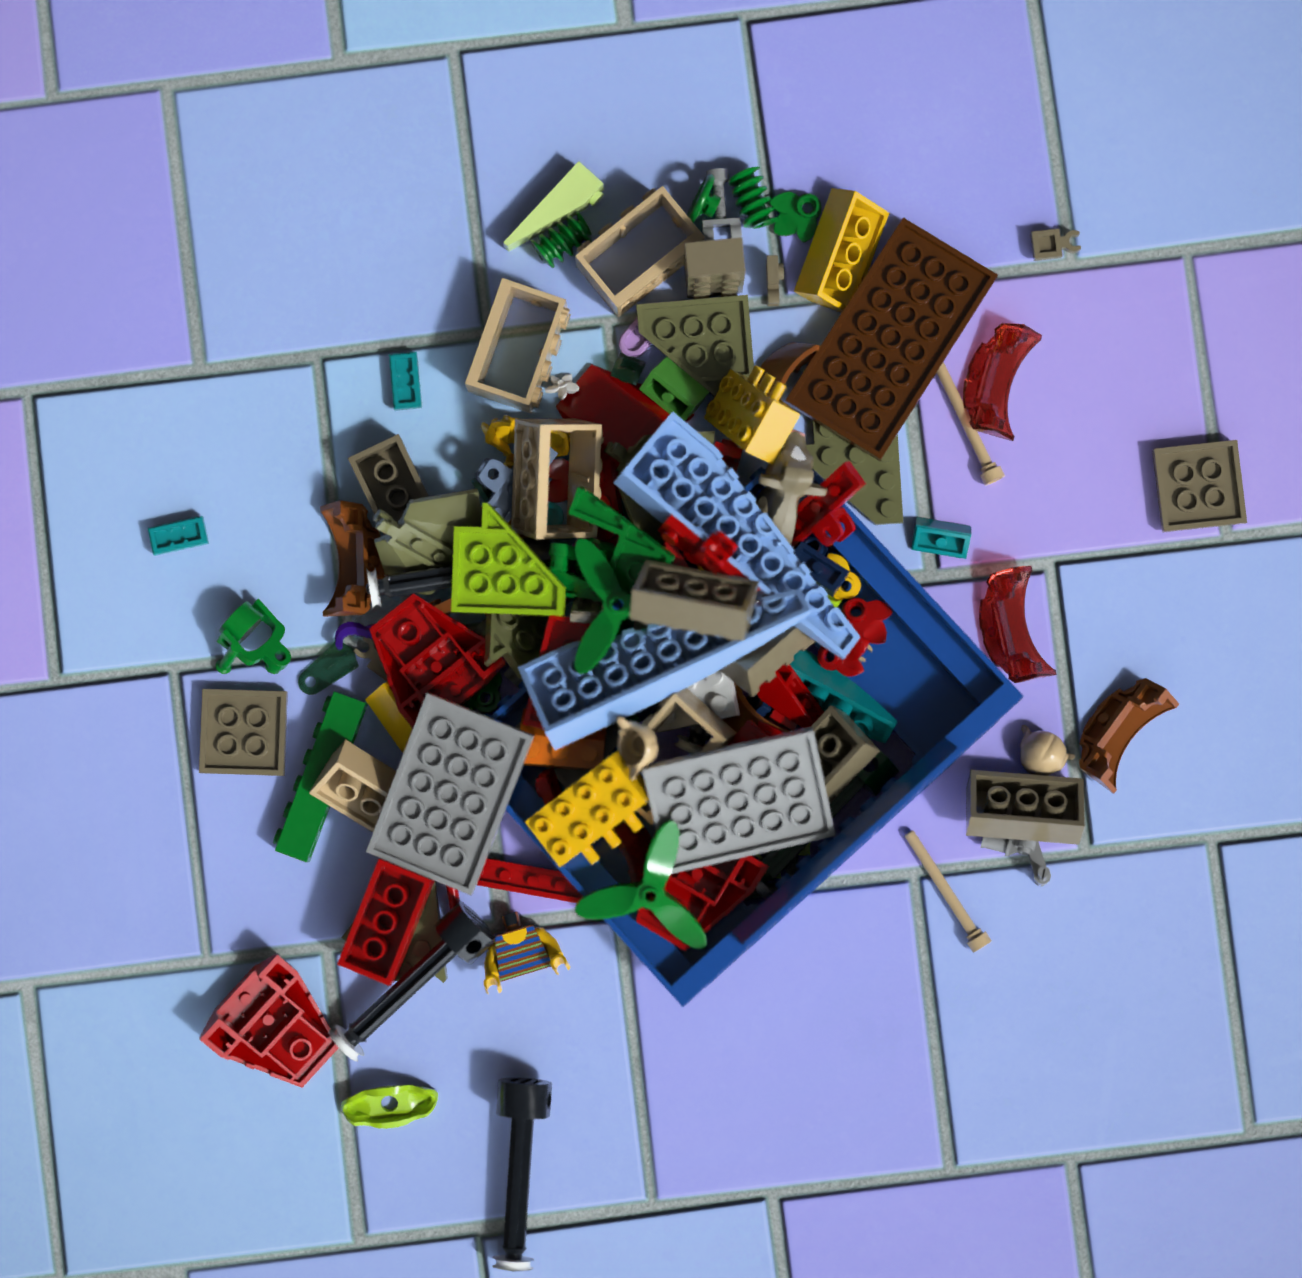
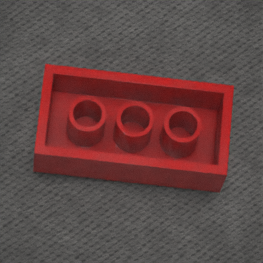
[337,858,435,986]

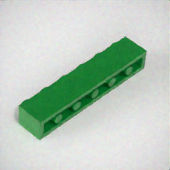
[273,691,368,863]

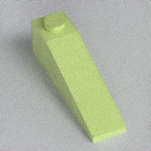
[503,161,604,252]

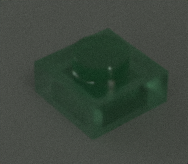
[610,352,646,386]

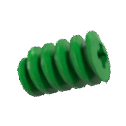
[728,166,778,229]
[530,211,592,268]

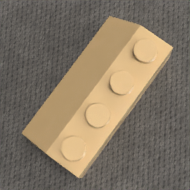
[309,740,397,832]

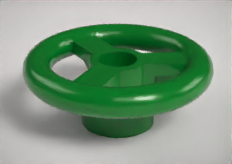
[687,174,721,223]

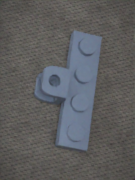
[474,447,558,523]

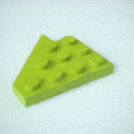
[451,503,566,616]

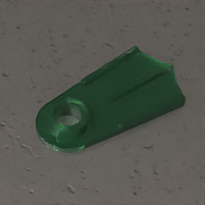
[298,642,359,695]

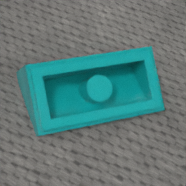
[911,517,972,559]

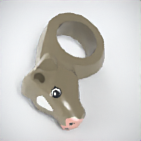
[755,429,827,544]

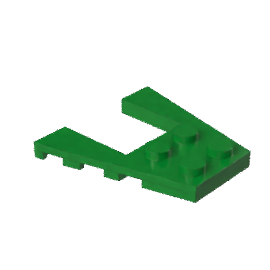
[551,486,675,605]

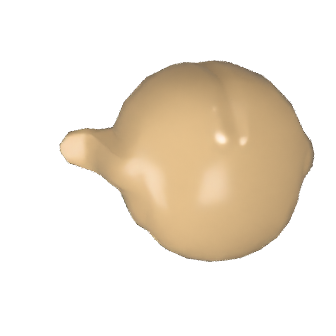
[617,717,658,780]
[1020,725,1075,776]

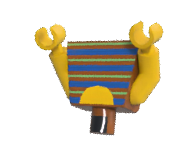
[483,911,570,994]

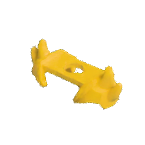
[481,415,570,458]

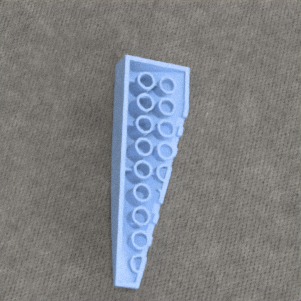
[613,412,860,660]
[518,589,812,750]

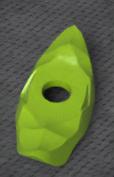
[341,1085,438,1129]

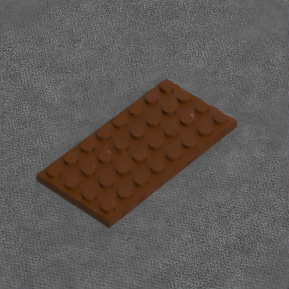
[785,217,998,461]

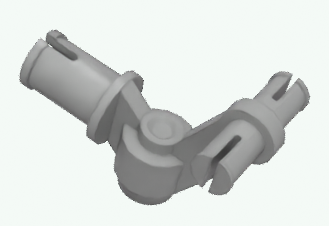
[980,837,1051,887]

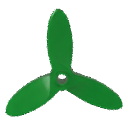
[574,538,632,674]
[575,819,707,949]

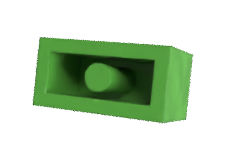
[639,357,709,421]

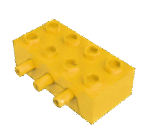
[704,365,800,465]
[525,751,649,867]

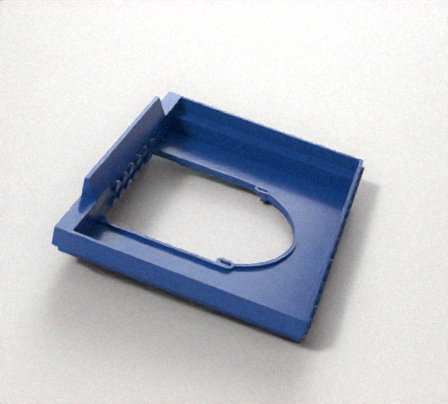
[486,467,1024,1007]

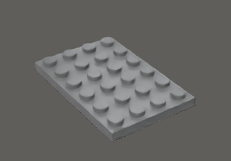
[366,692,535,895]
[642,727,836,874]

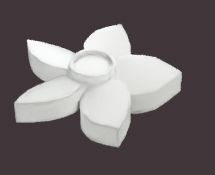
[545,374,579,400]

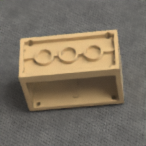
[575,186,705,318]
[465,278,571,414]
[511,418,604,539]
[636,688,737,825]

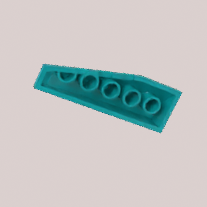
[790,650,898,744]

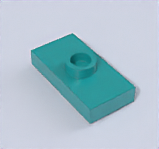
[389,352,422,411]
[148,516,209,556]

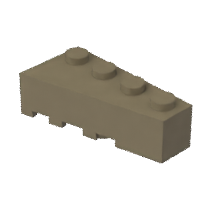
[720,626,815,697]

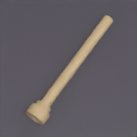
[937,362,1005,486]
[904,830,992,953]

